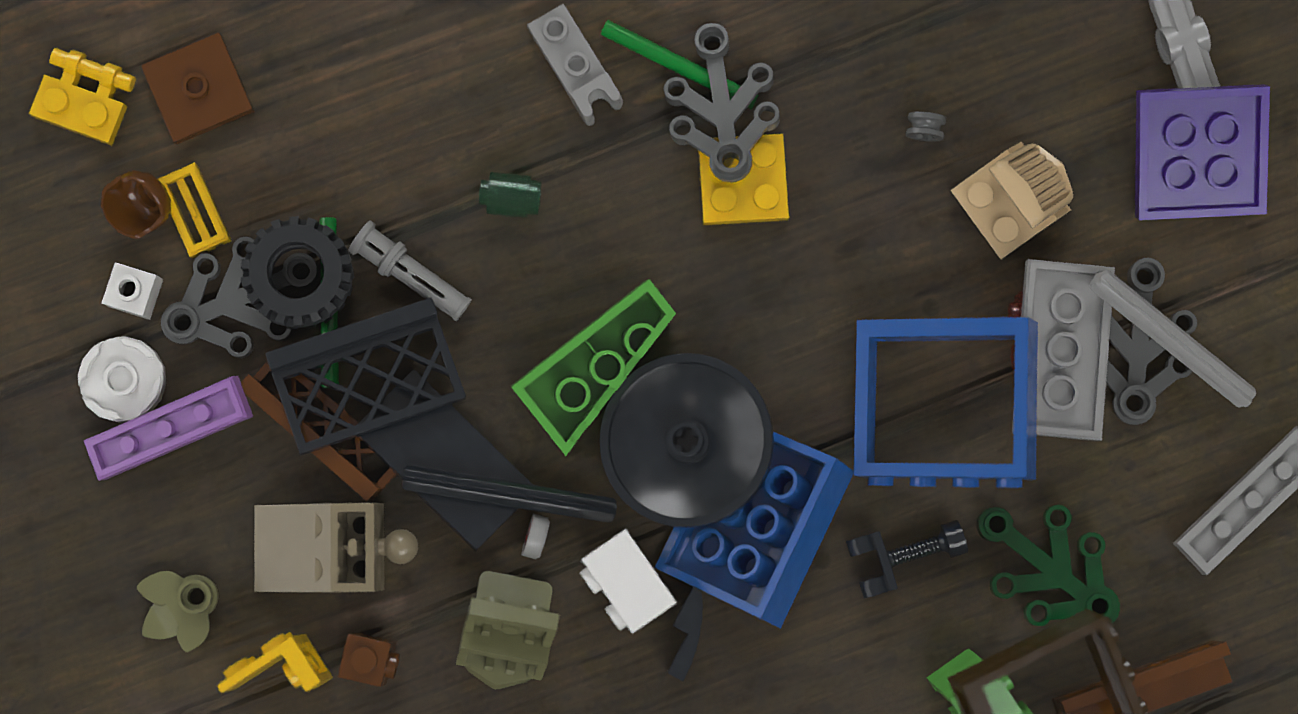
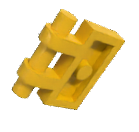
[29,48,136,146]

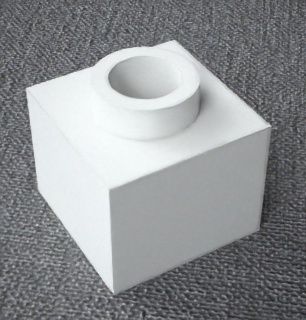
[102,262,163,320]

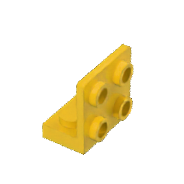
[217,632,333,693]

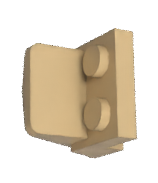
[951,142,1073,260]

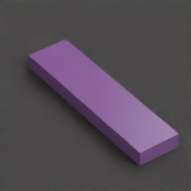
[84,376,253,481]

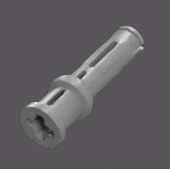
[348,220,472,321]

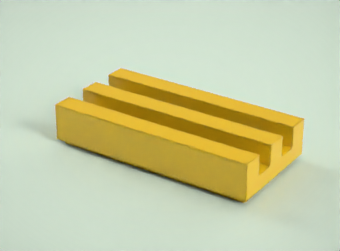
[158,162,231,259]

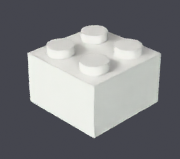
[580,529,676,634]

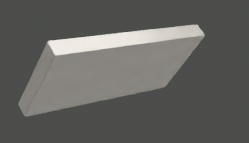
[1012,259,1115,441]

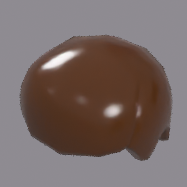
[101,170,171,239]

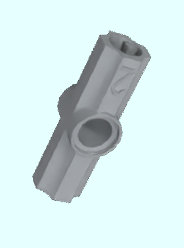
[1148,0,1220,88]

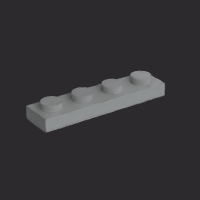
[1173,426,1298,575]

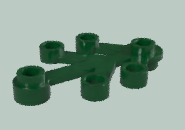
[976,505,1120,626]

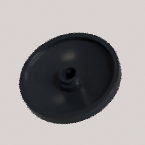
[600,353,774,528]

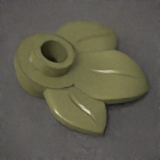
[137,571,219,652]

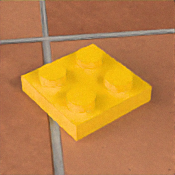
[698,134,789,225]

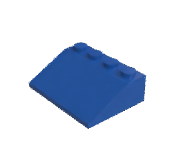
[655,432,854,628]

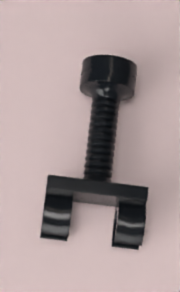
[846,520,968,598]

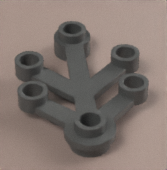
[664,23,780,182]
[161,237,319,358]
[1106,258,1197,425]

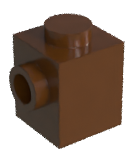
[338,632,400,687]

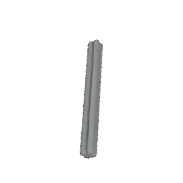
[1090,270,1256,407]

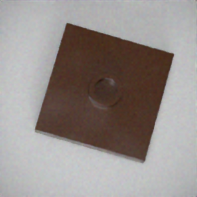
[141,32,255,145]

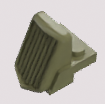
[456,571,559,689]

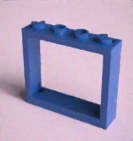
[854,317,1038,488]

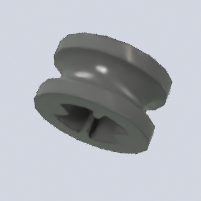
[906,112,946,141]

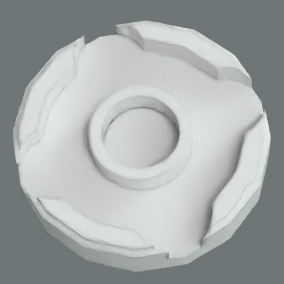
[78,336,166,423]

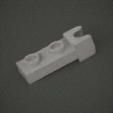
[527,4,623,125]

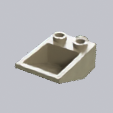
[254,503,419,592]

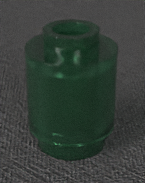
[479,172,542,218]

